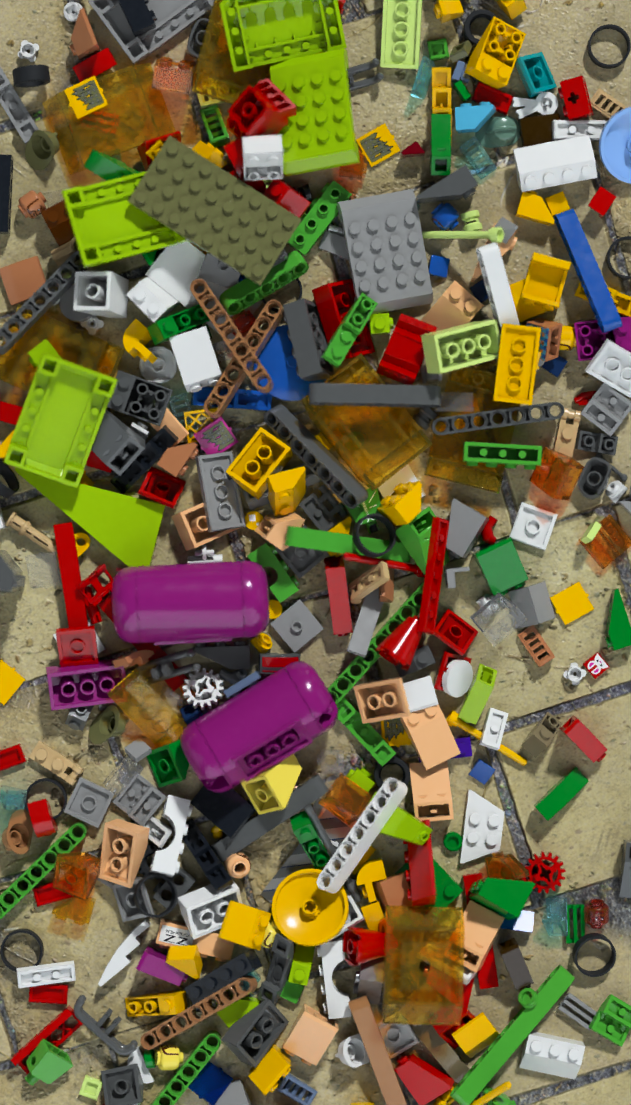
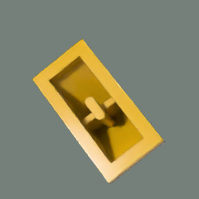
[165,945,203,980]

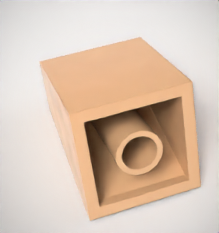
[282,1004,339,1066]

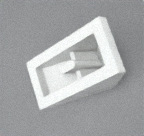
[140,816,173,849]

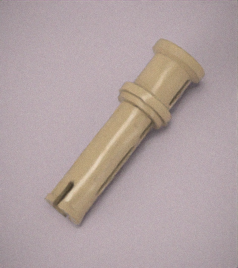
[5,511,57,556]

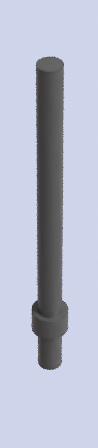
[304,804,362,902]

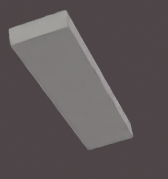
[347,587,383,658]

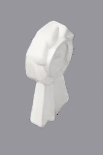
[512,92,558,119]

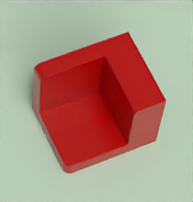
[588,186,616,218]

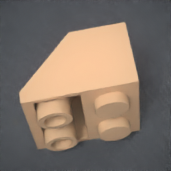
[255,512,305,551]

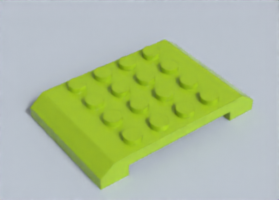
[270,48,360,176]
[61,171,188,267]
[4,352,118,488]

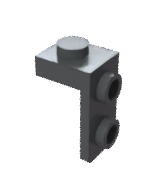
[65,705,94,731]

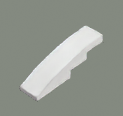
[98,917,151,987]

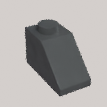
[395,644,436,677]

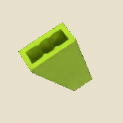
[360,792,433,846]

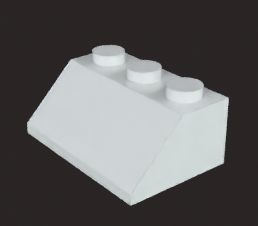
[178,877,242,940]
[519,1031,585,1080]

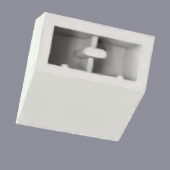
[242,135,283,181]

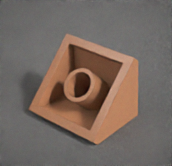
[372,872,418,919]

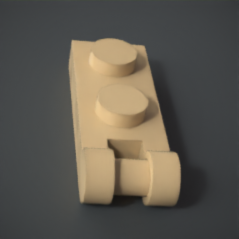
[552,408,581,464]
[348,561,390,604]
[29,740,84,786]

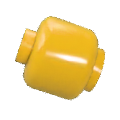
[559,325,576,351]

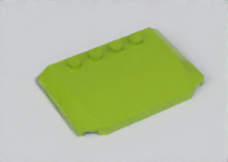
[219,0,347,72]

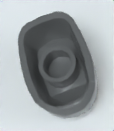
[186,18,220,60]
[577,457,612,500]

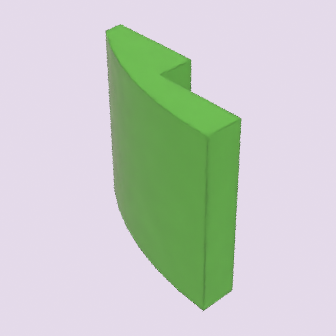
[588,994,631,1047]

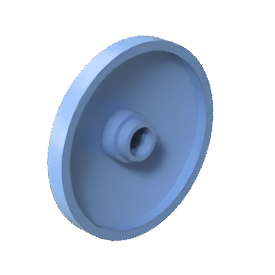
[599,107,631,184]

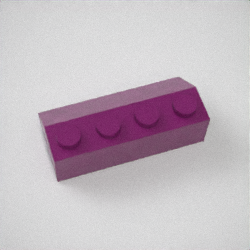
[46,658,128,711]

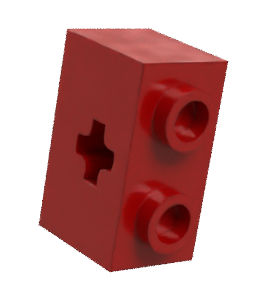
[558,76,594,120]

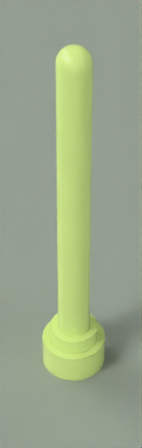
[422,227,504,243]

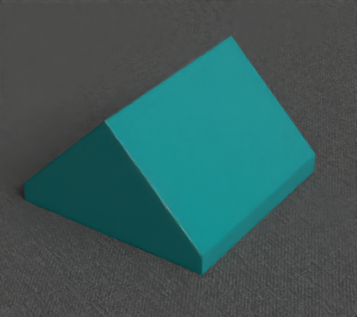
[515,52,557,99]

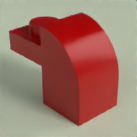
[27,799,58,838]

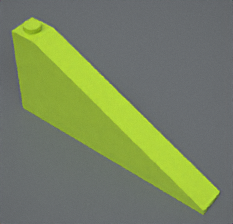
[15,467,166,567]

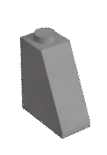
[446,498,489,559]

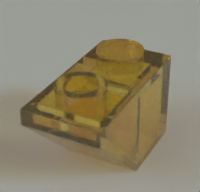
[52,894,96,925]

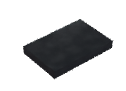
[190,786,256,839]

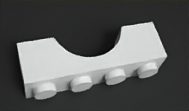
[149,795,193,877]
[317,937,352,1019]

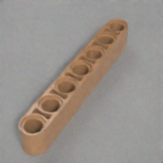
[190,279,274,393]
[204,300,284,419]
[140,975,258,1050]
[348,995,408,1105]

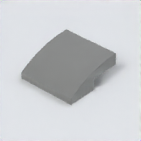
[580,382,631,437]
[112,771,167,826]

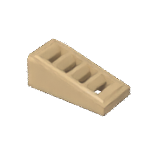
[590,88,627,120]

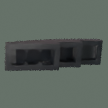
[110,425,179,494]
[182,819,234,893]

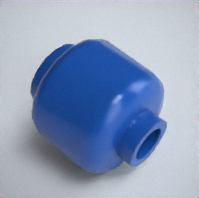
[431,203,460,231]

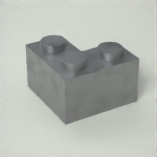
[353,956,385,1004]

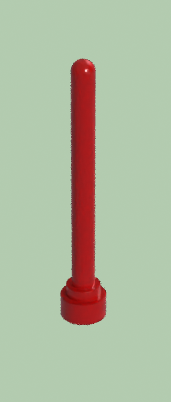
[343,552,425,578]

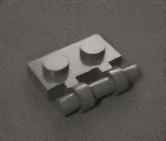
[299,484,348,531]

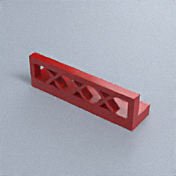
[11,1005,83,1074]

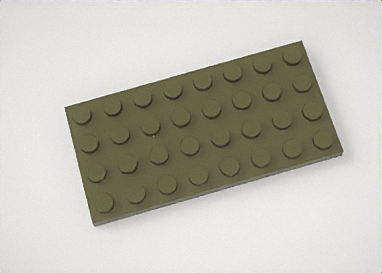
[128,135,302,286]

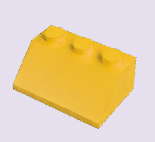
[225,427,293,500]

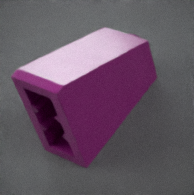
[136,946,189,986]

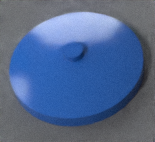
[253,325,326,402]

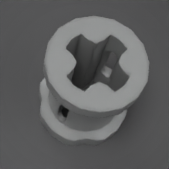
[420,366,442,384]

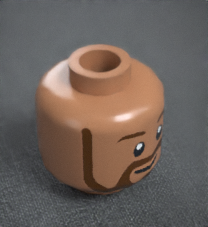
[17,190,47,219]

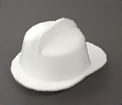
[335,1033,370,1068]

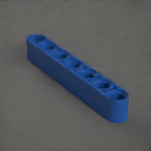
[554,209,622,333]

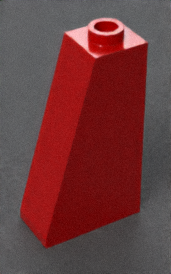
[324,556,353,636]

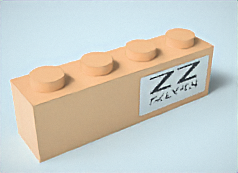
[156,918,234,962]

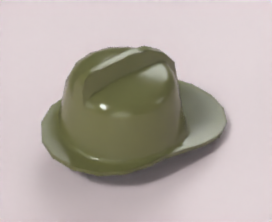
[25,130,60,171]
[89,706,129,744]

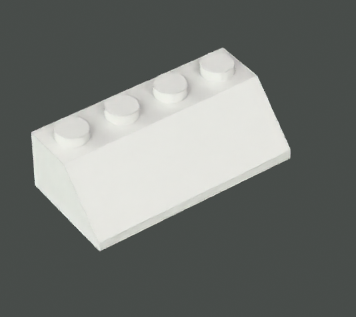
[513,134,597,192]

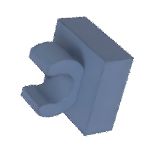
[451,60,469,84]

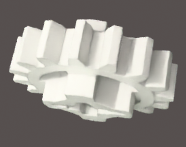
[182,668,224,710]

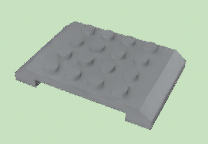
[88,0,223,65]
[337,189,433,314]

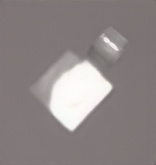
[152,681,187,707]

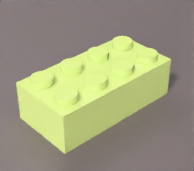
[421,319,500,374]

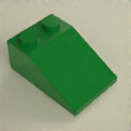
[395,858,463,917]

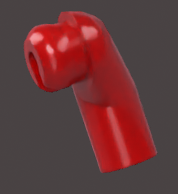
[481,515,498,545]

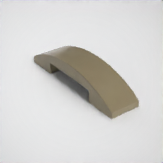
[410,1015,470,1084]

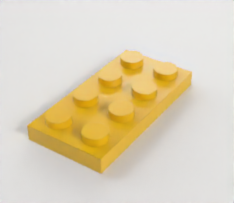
[493,323,541,405]

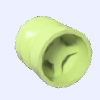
[460,210,483,231]

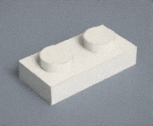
[479,708,508,751]

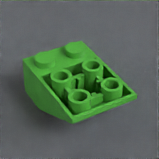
[395,507,450,575]

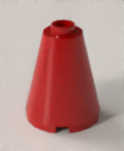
[375,615,422,671]
[342,927,398,966]

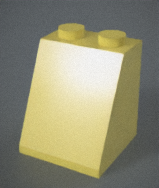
[241,754,302,815]

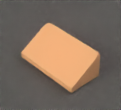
[150,408,189,447]

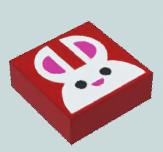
[583,652,610,679]

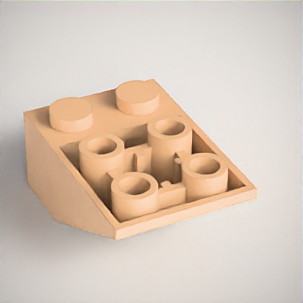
[409,761,454,821]
[442,900,505,973]

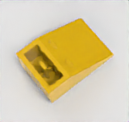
[465,16,526,89]

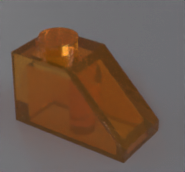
[485,851,530,880]

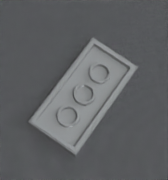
[195,451,246,532]

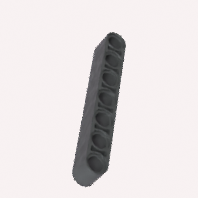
[0,251,88,355]
[309,383,441,408]
[431,402,564,435]
[264,404,368,509]
[211,774,329,862]

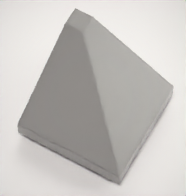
[495,217,518,244]

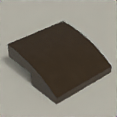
[518,113,560,147]

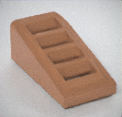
[517,625,555,667]

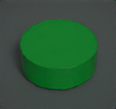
[443,831,463,851]
[144,1049,156,1069]

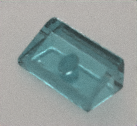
[411,56,436,100]

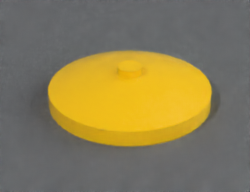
[272,869,349,946]

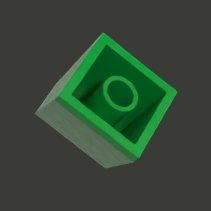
[473,537,528,597]
[469,878,535,920]

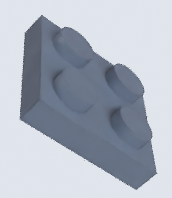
[223,671,262,698]

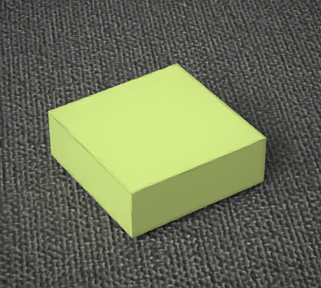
[581,521,601,544]
[79,1075,103,1101]

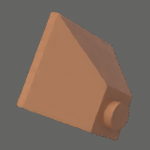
[69,8,100,60]

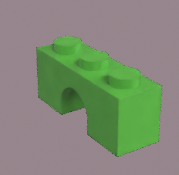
[247,543,300,603]

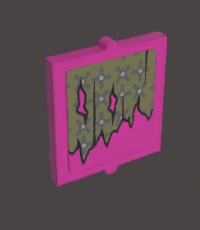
[193,416,238,455]

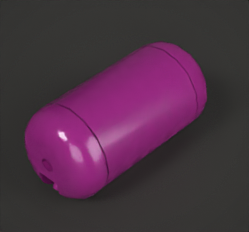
[112,561,269,645]
[180,661,338,793]

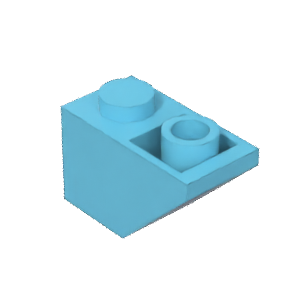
[455,102,496,133]

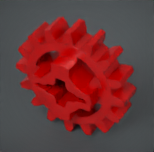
[524,851,566,894]

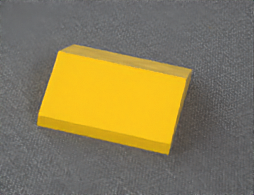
[451,1012,500,1058]

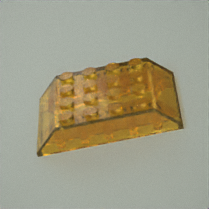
[301,354,433,491]

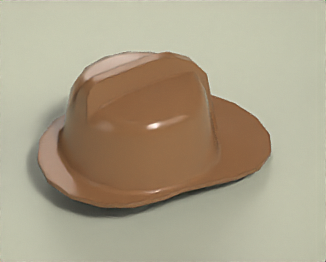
[2,809,34,855]

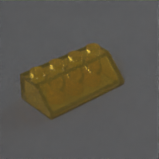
[107,668,187,747]

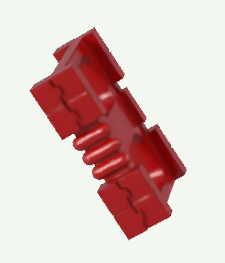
[76,564,113,607]

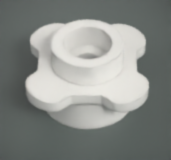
[18,40,39,62]
[81,315,104,335]
[563,662,586,685]

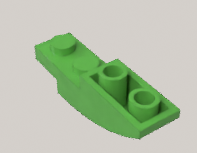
[322,293,378,368]

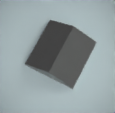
[101,1064,144,1105]

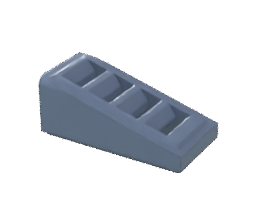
[276,1073,318,1105]

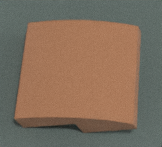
[0,256,49,305]

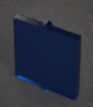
[188,1061,233,1105]

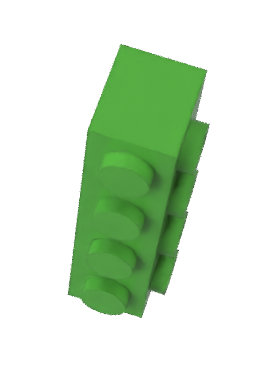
[287,180,352,257]
[462,442,542,470]

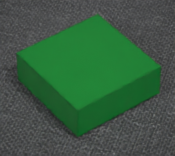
[453,80,471,103]

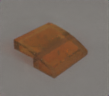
[578,514,631,569]

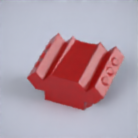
[227,78,297,139]
[376,313,437,385]

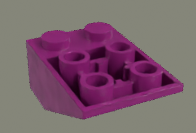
[574,316,631,361]

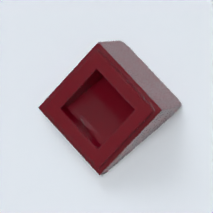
[401,141,425,158]

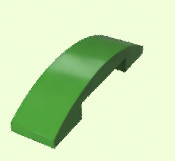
[336,697,397,767]

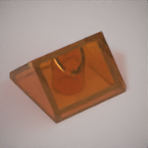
[318,773,372,825]

